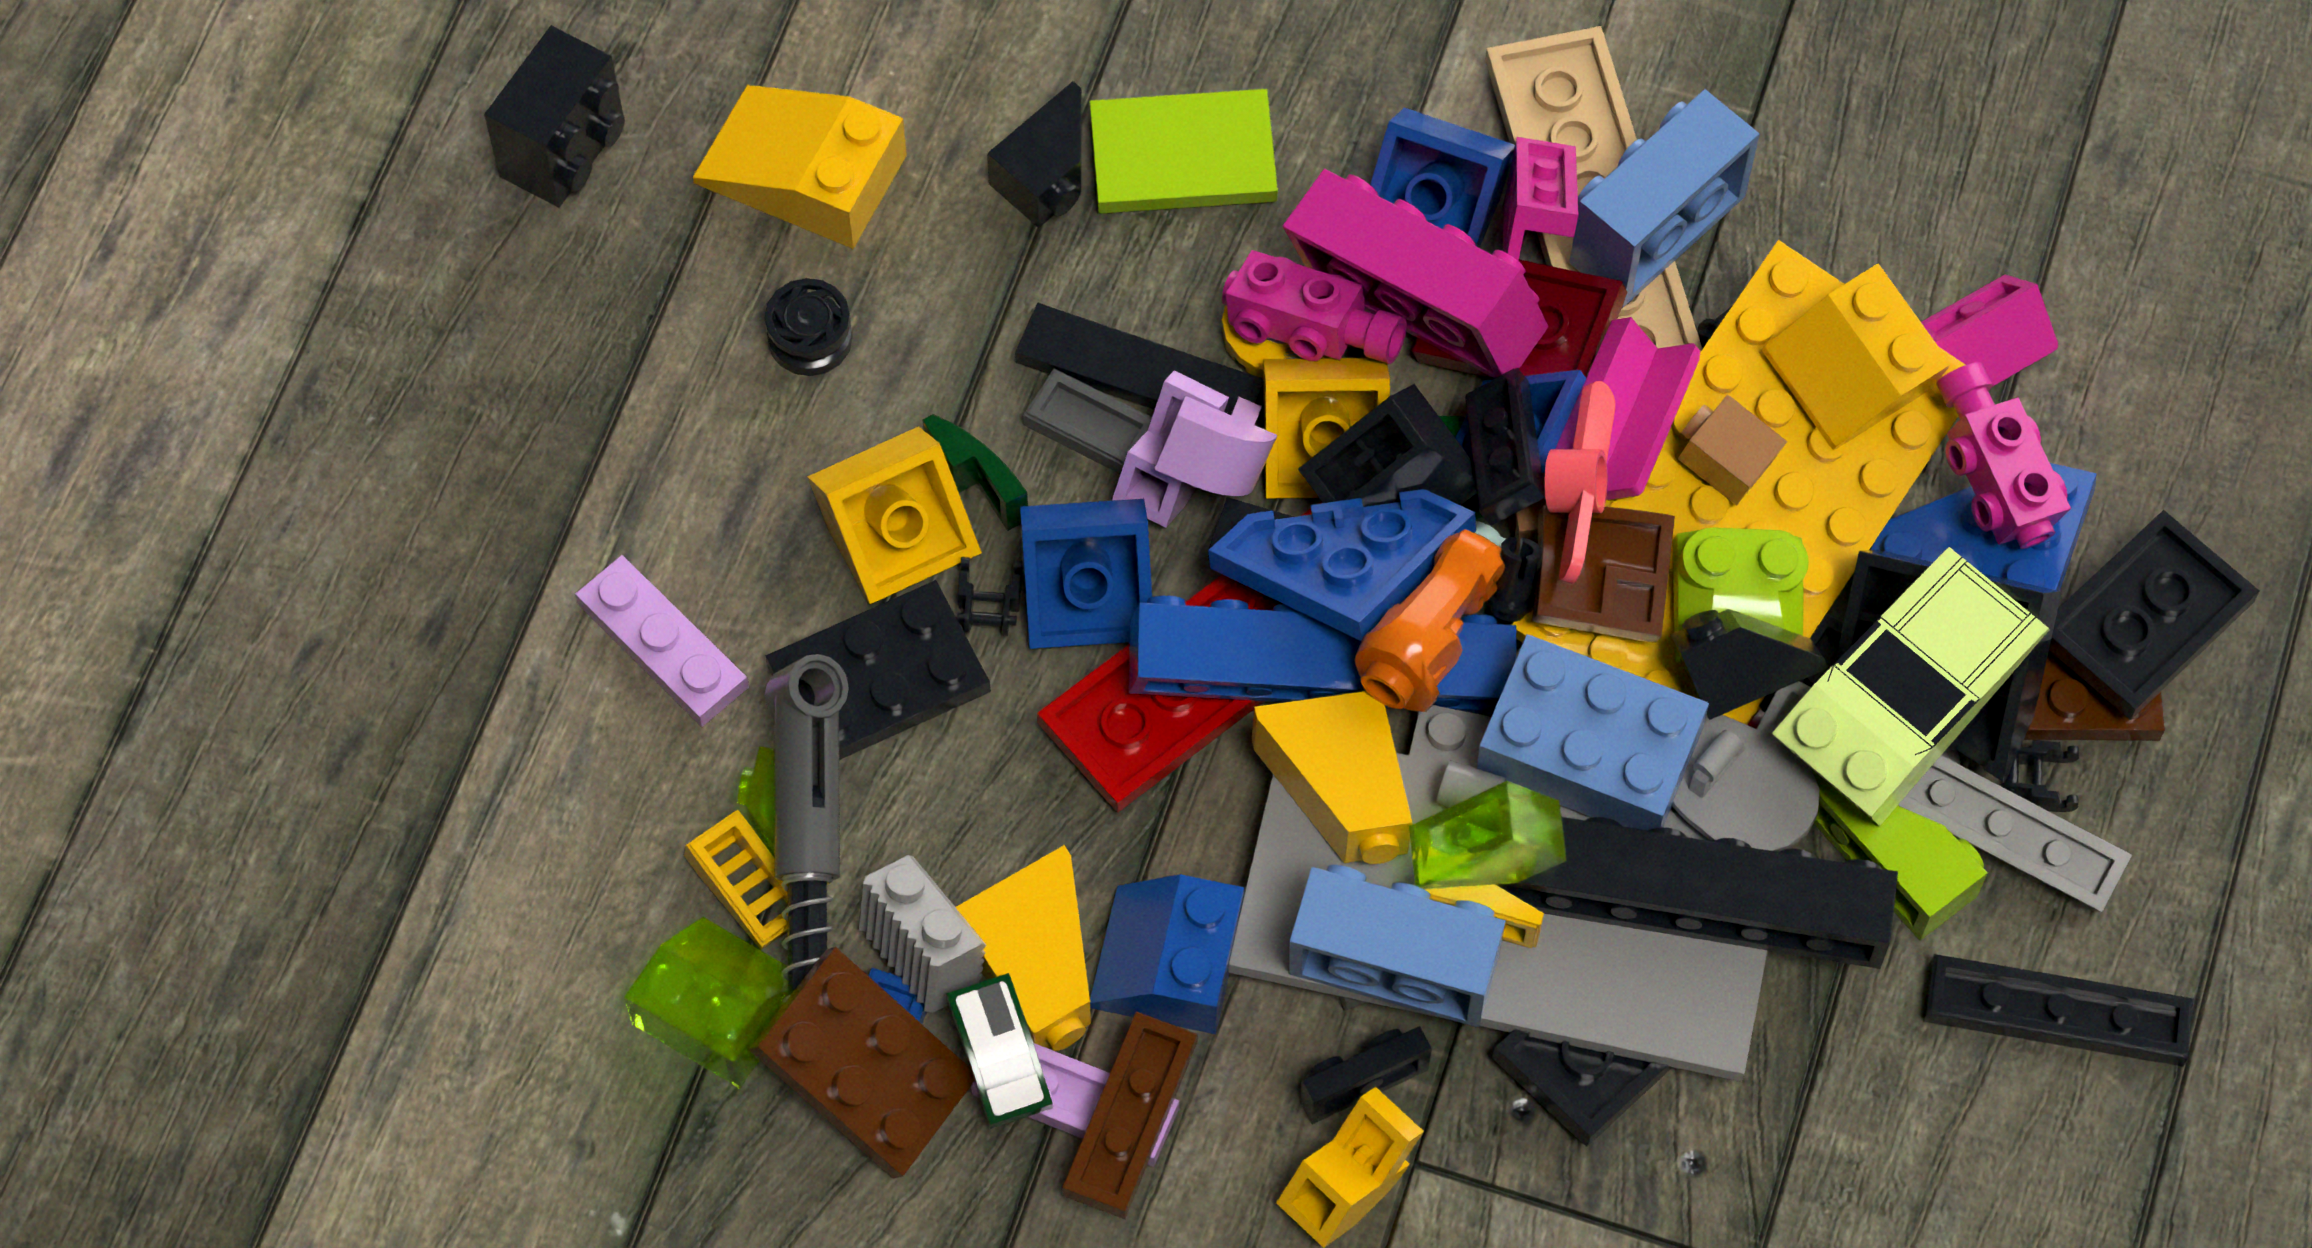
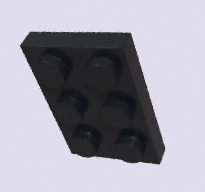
[2049,510,2260,720]
[765,580,991,760]

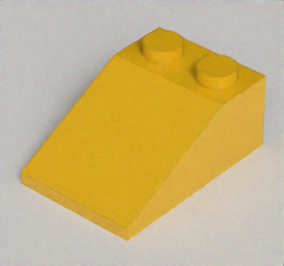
[693,85,907,249]

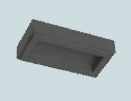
[1023,369,1152,474]

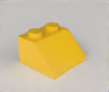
[1762,263,1951,451]
[1263,358,1390,499]
[807,426,982,604]

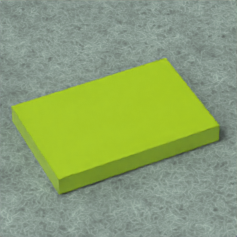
[1090,89,1278,214]

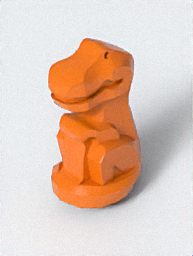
[1354,529,1505,712]

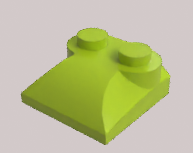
[1673,528,1809,663]

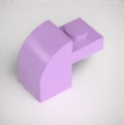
[1112,371,1229,528]
[1154,396,1277,496]

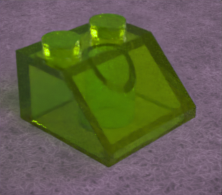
[624,917,788,1089]

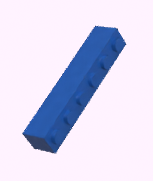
[1129,596,1516,714]

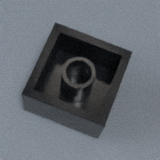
[484,25,625,208]

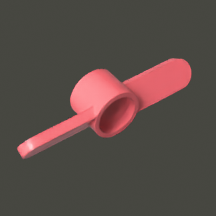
[1545,381,1615,584]

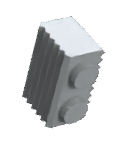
[859,855,987,1013]

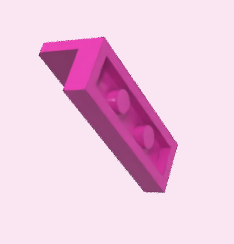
[1503,137,1579,261]
[1921,274,2058,386]
[1555,317,1701,500]

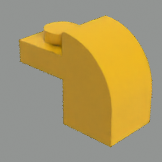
[1276,1087,1424,1248]

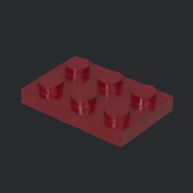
[1413,253,1627,379]

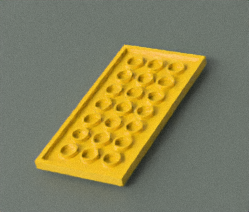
[1512,240,1965,725]

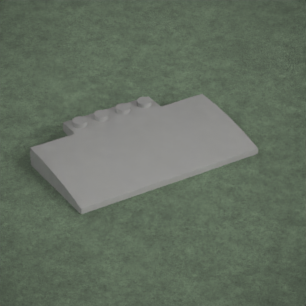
[1228,705,1767,1082]

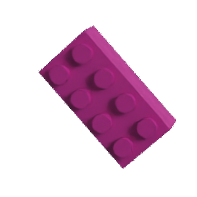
[1282,168,1549,378]

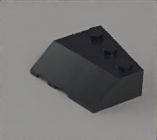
[1835,550,2062,782]

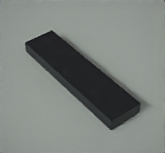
[1015,303,1263,415]
[1924,954,2194,1067]

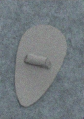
[1672,715,1819,852]

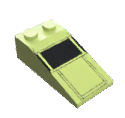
[1772,547,2049,826]

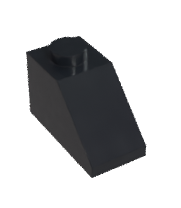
[987,81,1082,228]
[1670,609,1828,720]

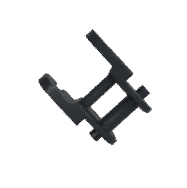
[957,557,1023,636]
[1999,740,2079,812]

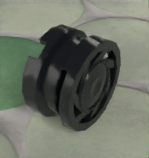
[764,278,853,376]

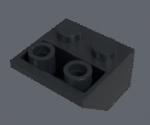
[1298,384,1477,507]

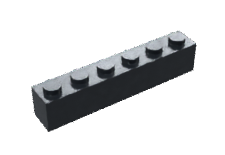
[1495,806,1898,969]

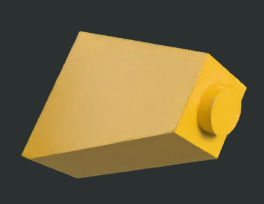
[1252,691,1413,864]
[956,845,1091,1051]

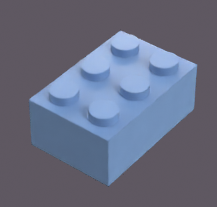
[1569,89,1760,308]
[1477,634,1709,831]
[1289,865,1506,1028]

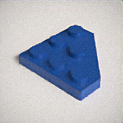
[1871,463,2097,591]
[1208,489,1476,641]

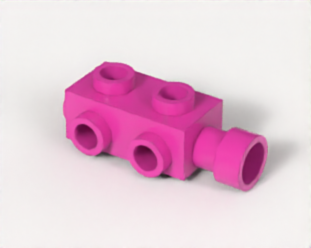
[1222,250,1407,364]
[1936,362,2071,549]

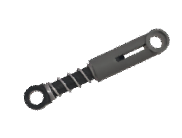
[765,654,849,1004]

